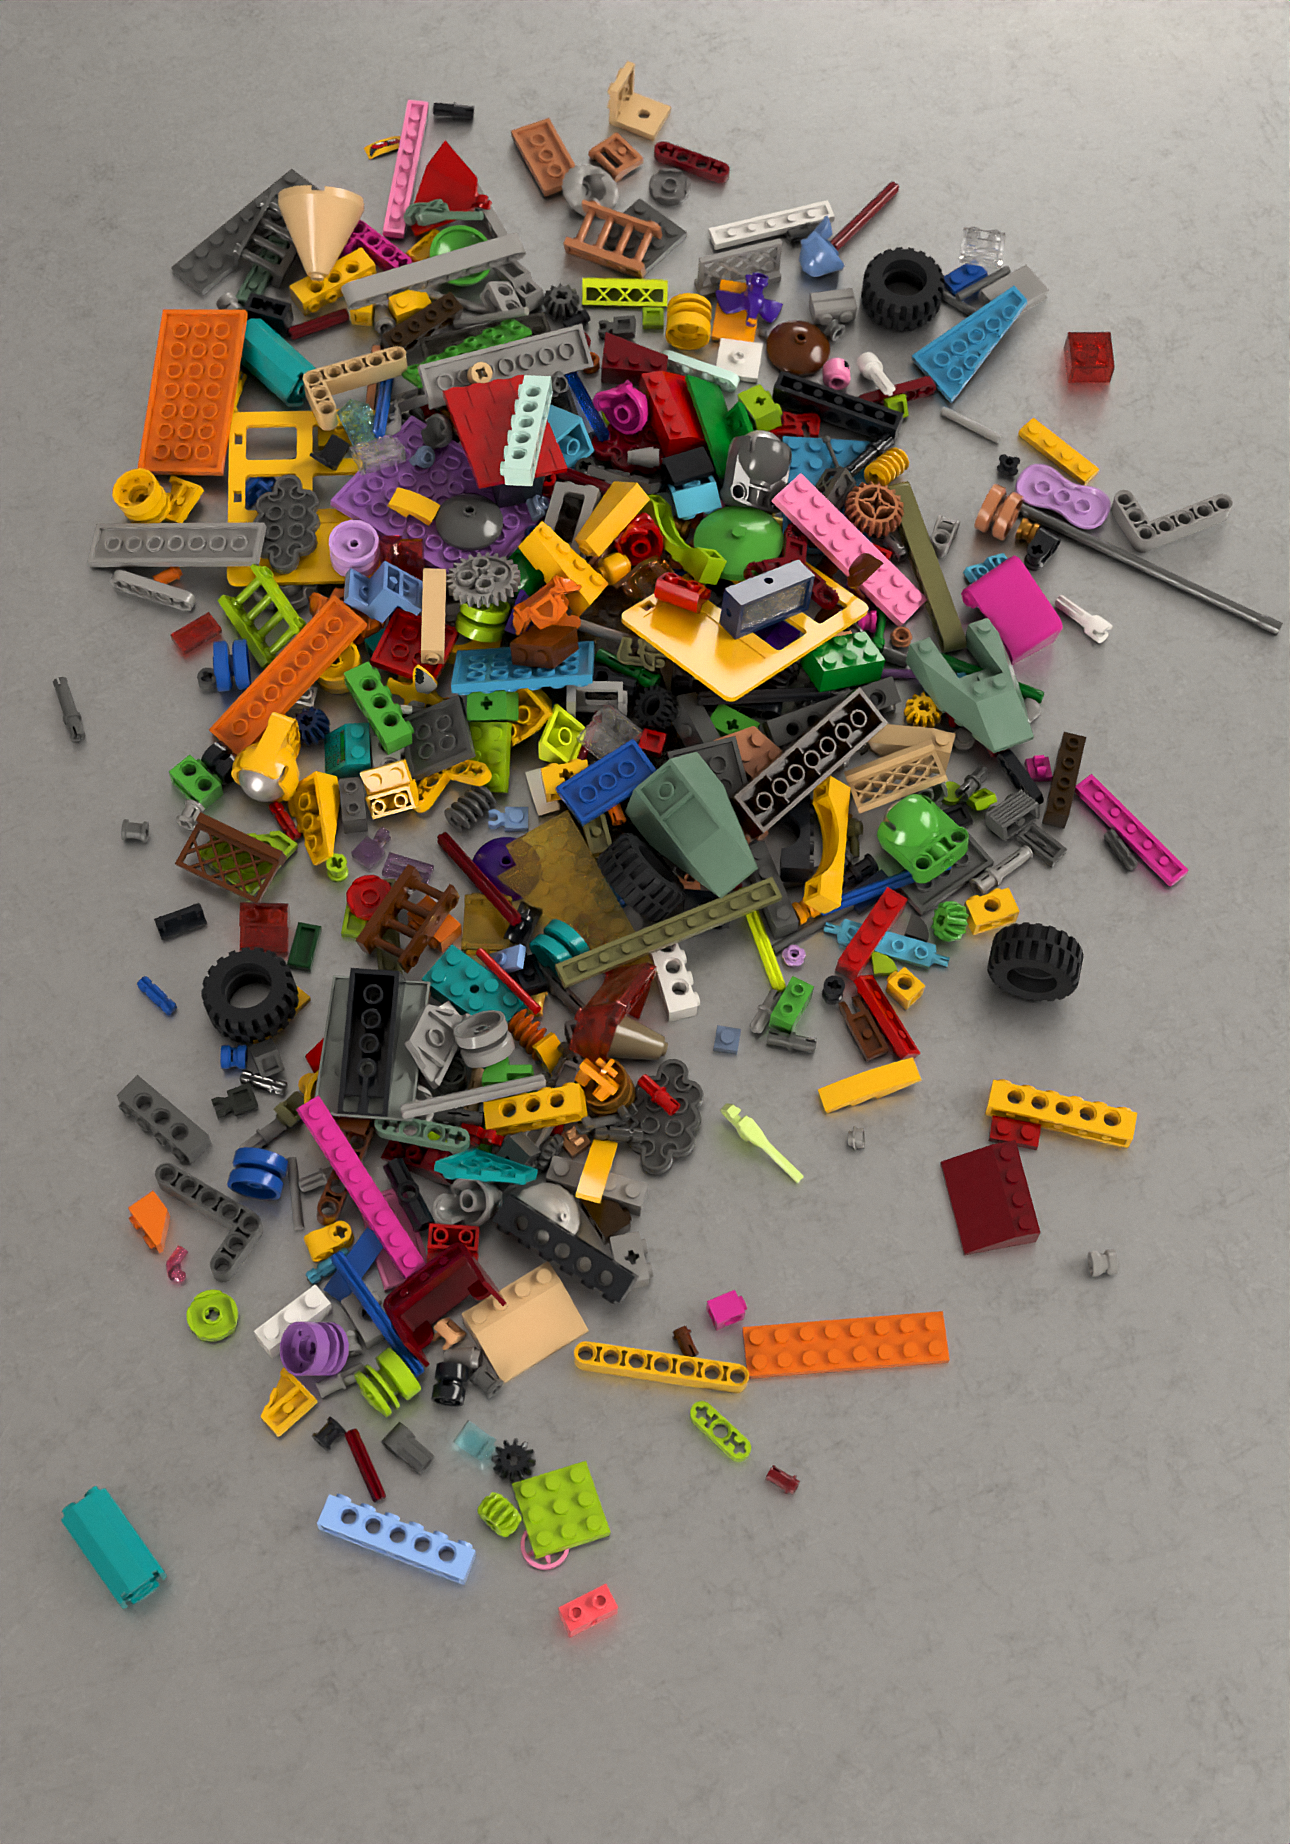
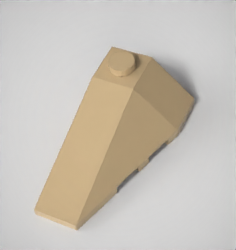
[863,724,956,773]

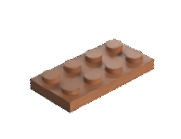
[511,118,576,197]

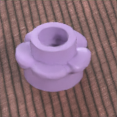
[782,945,806,968]

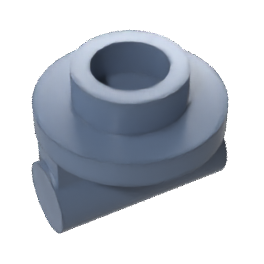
[409,446,435,468]
[526,494,549,522]

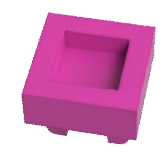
[1025,755,1053,782]

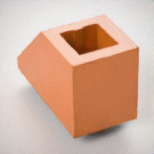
[128,1191,170,1254]

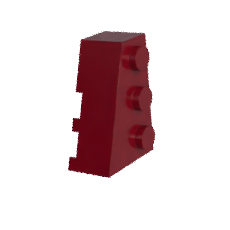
[601,332,668,386]

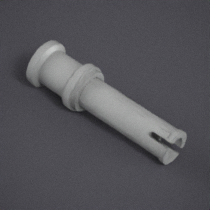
[969,845,1033,897]

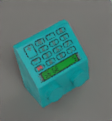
[324,722,372,778]

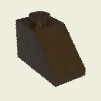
[579,1198,632,1245]

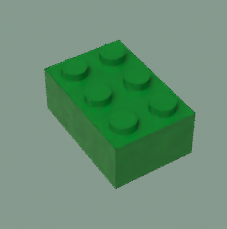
[800,631,885,692]

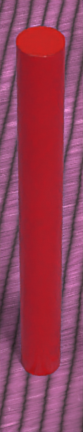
[476,948,541,1014]

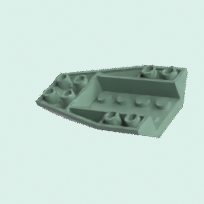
[625,752,758,899]

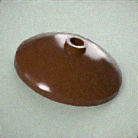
[766,320,830,376]

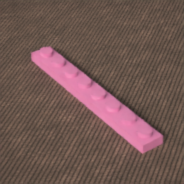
[383,100,429,239]

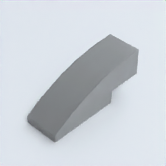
[493,261,545,311]

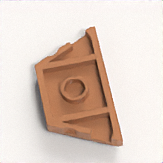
[714,726,782,780]

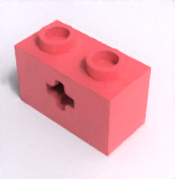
[558,1584,618,1638]

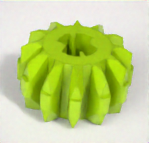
[477,1492,522,1537]

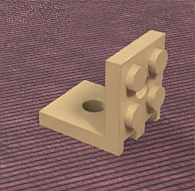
[607,61,671,141]

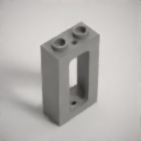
[544,481,602,559]

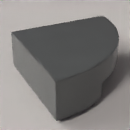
[904,913,929,942]

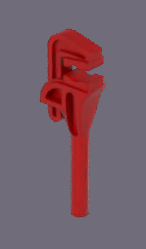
[754,412,820,439]

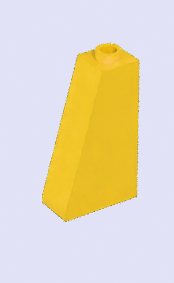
[574,481,650,557]

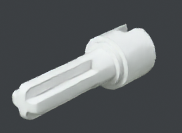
[857,352,895,396]
[1054,595,1113,643]

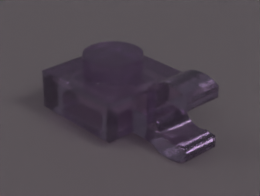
[351,827,391,870]

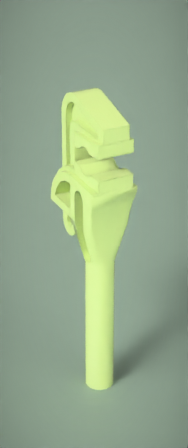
[720,1103,804,1183]

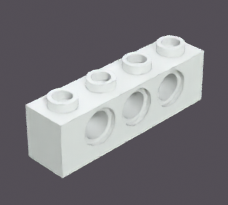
[643,926,700,1022]

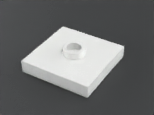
[716,338,763,383]

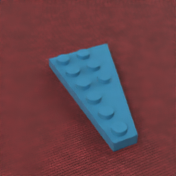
[912,286,1027,404]

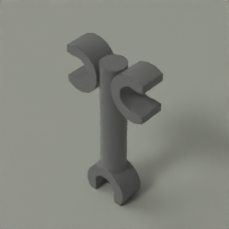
[575,1103,638,1135]

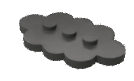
[253,474,320,574]
[627,1059,704,1175]

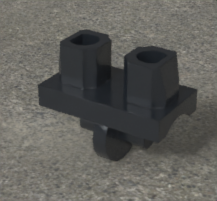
[504,901,543,947]

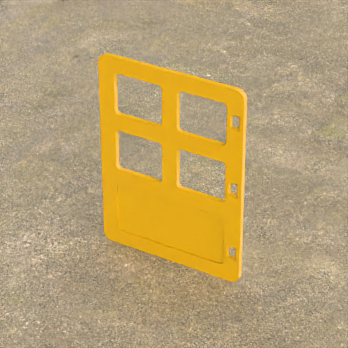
[227,410,382,586]
[621,562,868,702]

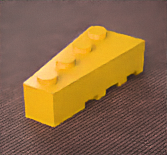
[518,521,609,617]

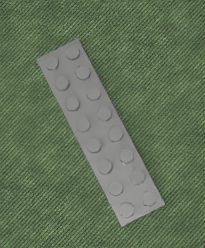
[417,324,594,410]
[87,522,267,567]

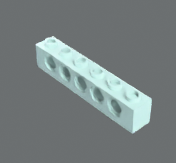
[500,375,553,486]

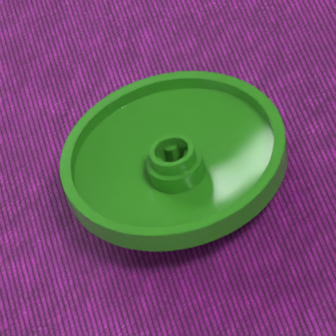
[694,506,784,581]

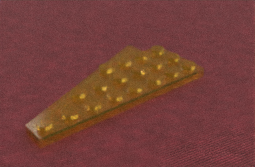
[497,810,659,985]

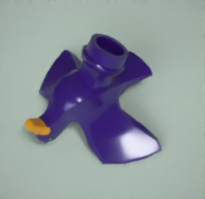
[715,272,783,327]

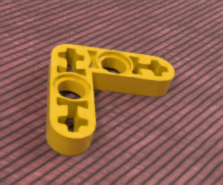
[413,759,492,813]

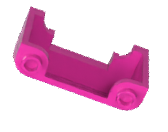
[961,555,1063,665]

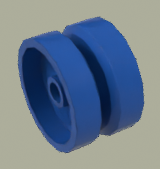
[213,639,251,692]
[227,1147,289,1201]

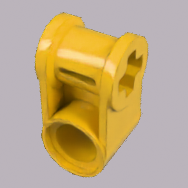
[303,1221,355,1262]

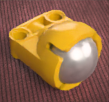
[231,712,301,803]

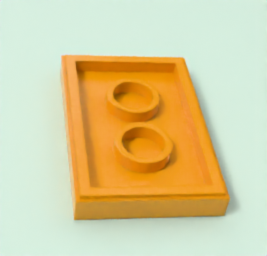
[711,279,758,342]

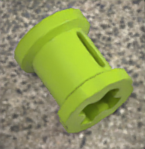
[326,853,349,882]

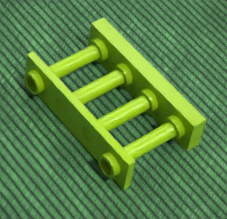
[217,564,307,669]

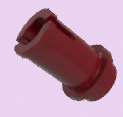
[765,1465,800,1495]

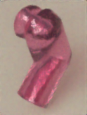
[166,1245,188,1283]

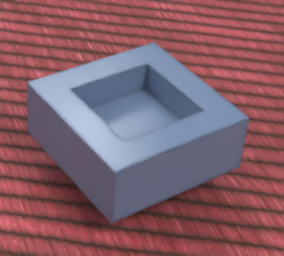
[713,1025,741,1055]

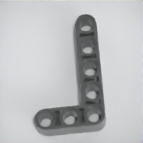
[155,1163,263,1282]

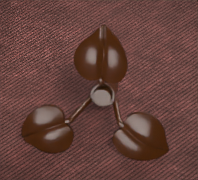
[814,553,884,623]

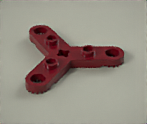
[743,522,839,610]

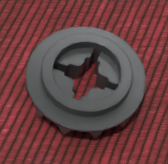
[536,1134,564,1170]

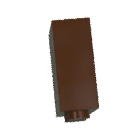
[510,624,579,669]

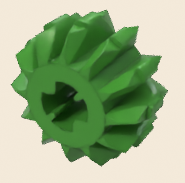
[931,901,969,942]

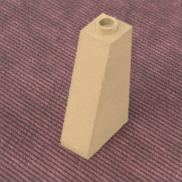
[421,568,446,665]

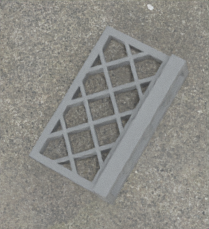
[694,238,782,299]

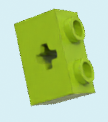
[737,384,783,431]

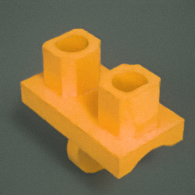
[574,1057,621,1102]

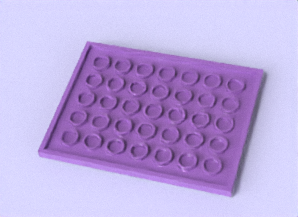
[330,416,551,574]

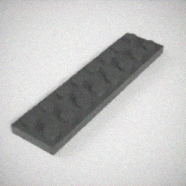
[171,169,319,296]

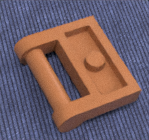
[588,132,643,182]

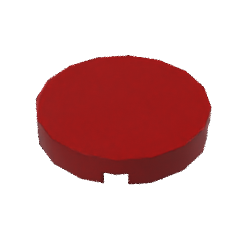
[346,875,391,921]

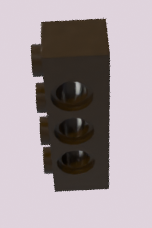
[380,291,463,354]
[1042,732,1086,829]

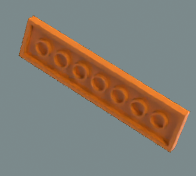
[209,595,368,754]
[742,1311,950,1379]

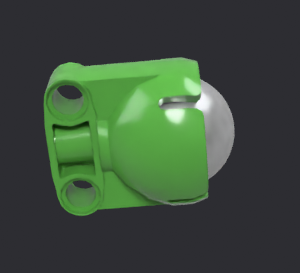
[877,794,969,884]

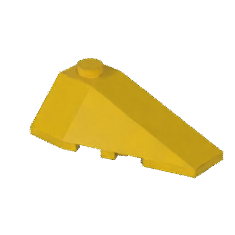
[505,688,553,747]

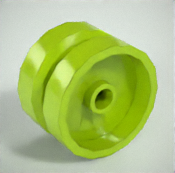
[455,600,510,642]

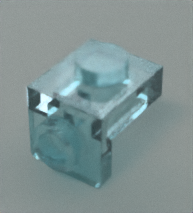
[453,1421,496,1461]

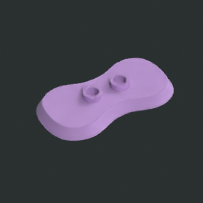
[1015,464,1111,530]

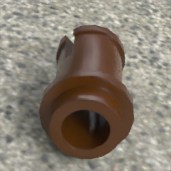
[672,1326,699,1357]

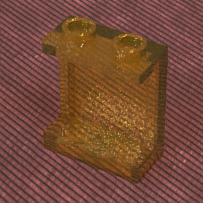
[461,893,512,957]

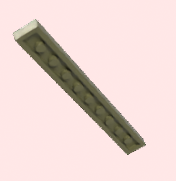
[555,877,782,989]

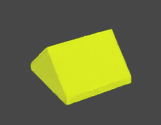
[539,704,588,765]

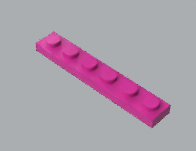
[1074,774,1189,887]

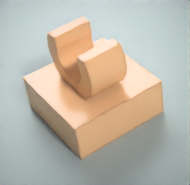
[561,1124,592,1160]
[432,1317,467,1350]

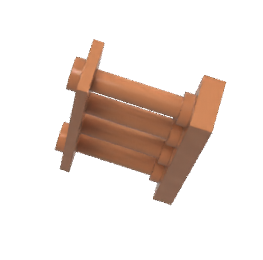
[563,200,663,279]

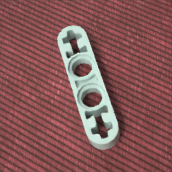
[662,350,740,392]

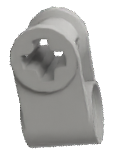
[930,514,960,558]

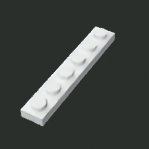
[709,200,835,250]

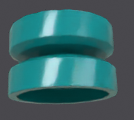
[529,919,590,977]

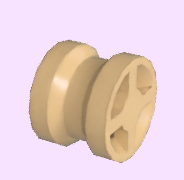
[467,362,493,384]

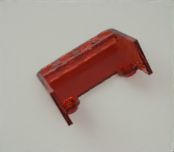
[568,962,657,1062]

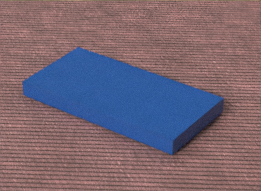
[555,739,656,827]

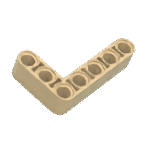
[303,346,408,431]

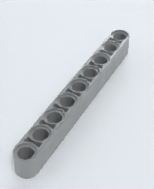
[341,233,526,310]

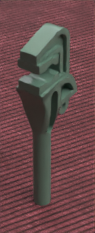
[403,199,484,226]

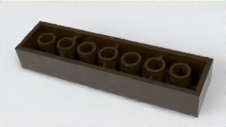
[729,687,888,839]

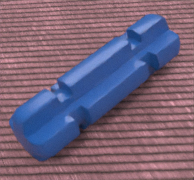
[137,976,177,1015]

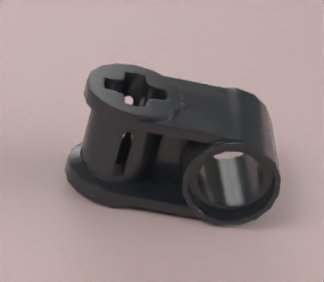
[1024,527,1061,571]

